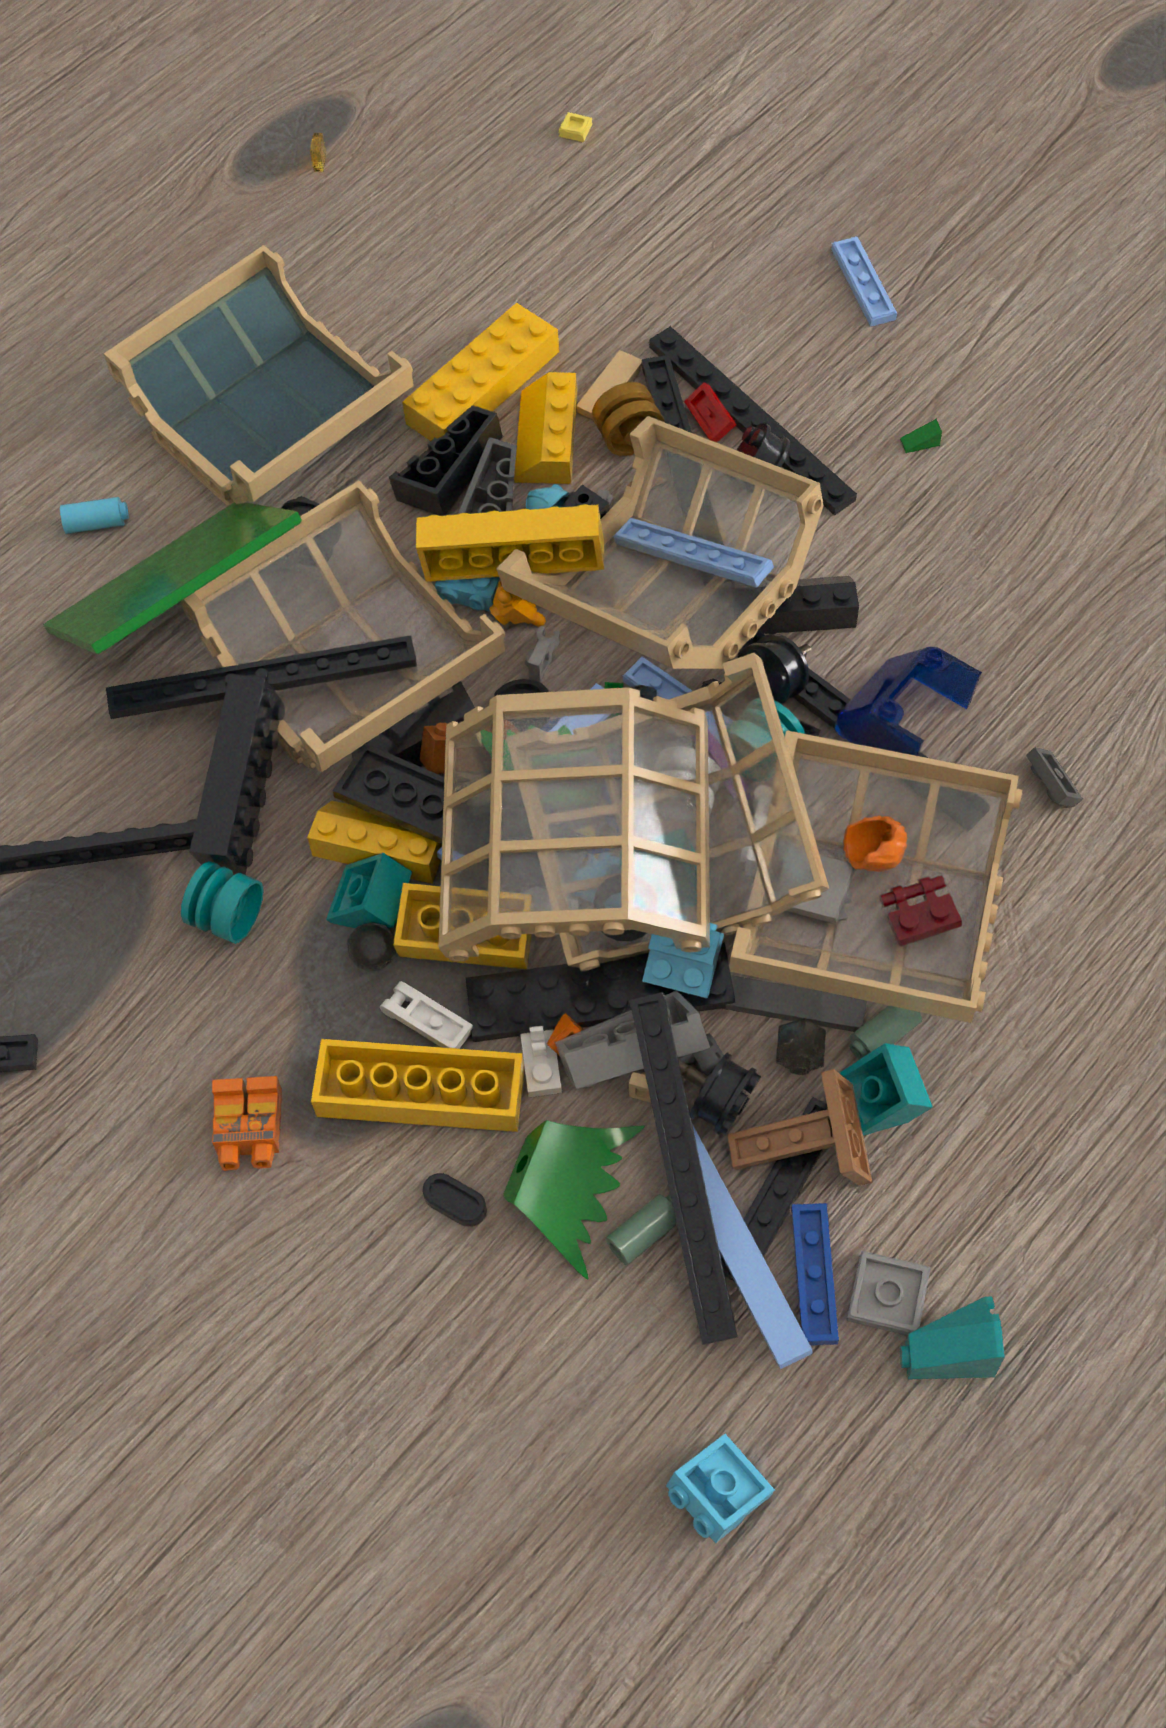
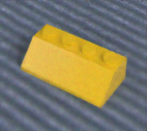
[514,372,577,484]
[307,800,442,884]

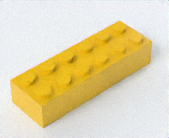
[402,302,559,441]
[416,504,604,582]
[311,1039,525,1132]

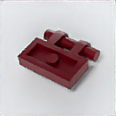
[879,875,962,947]

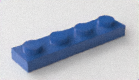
[791,1203,839,1345]

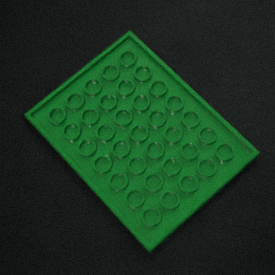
[43,502,302,654]

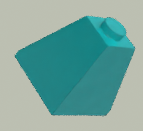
[900,1296,1005,1379]

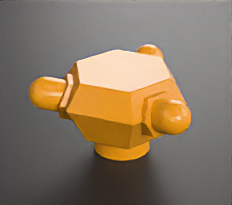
[489,579,546,627]

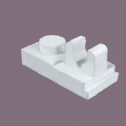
[520,1026,562,1097]

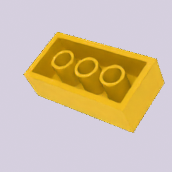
[393,883,535,969]

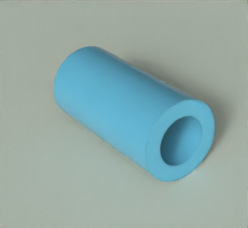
[60,497,129,534]

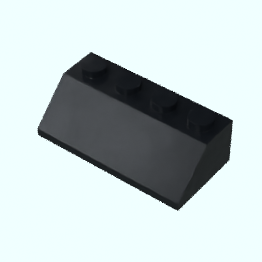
[731,576,859,634]

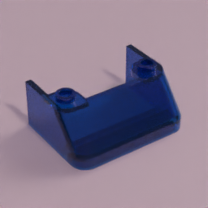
[835,647,982,756]

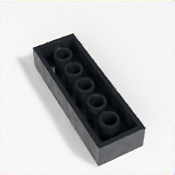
[189,674,285,875]

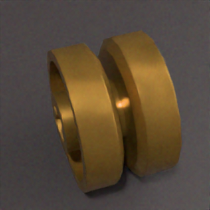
[592,382,665,456]

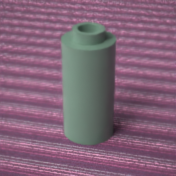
[849,1005,922,1060]
[605,1194,677,1265]

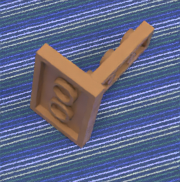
[727,1069,872,1186]

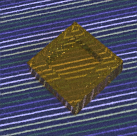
[310,133,326,172]

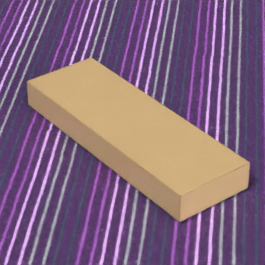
[576,350,642,420]

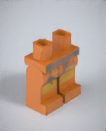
[212,1076,282,1171]

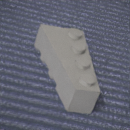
[555,991,710,1089]

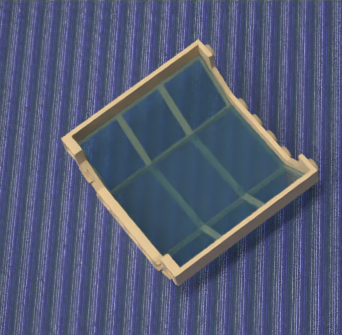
[104,245,414,505]

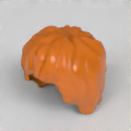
[843,816,907,872]

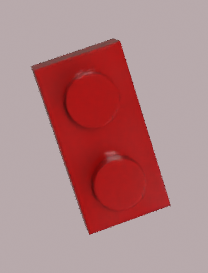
[684,382,736,443]

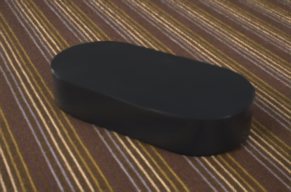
[423,1173,487,1227]

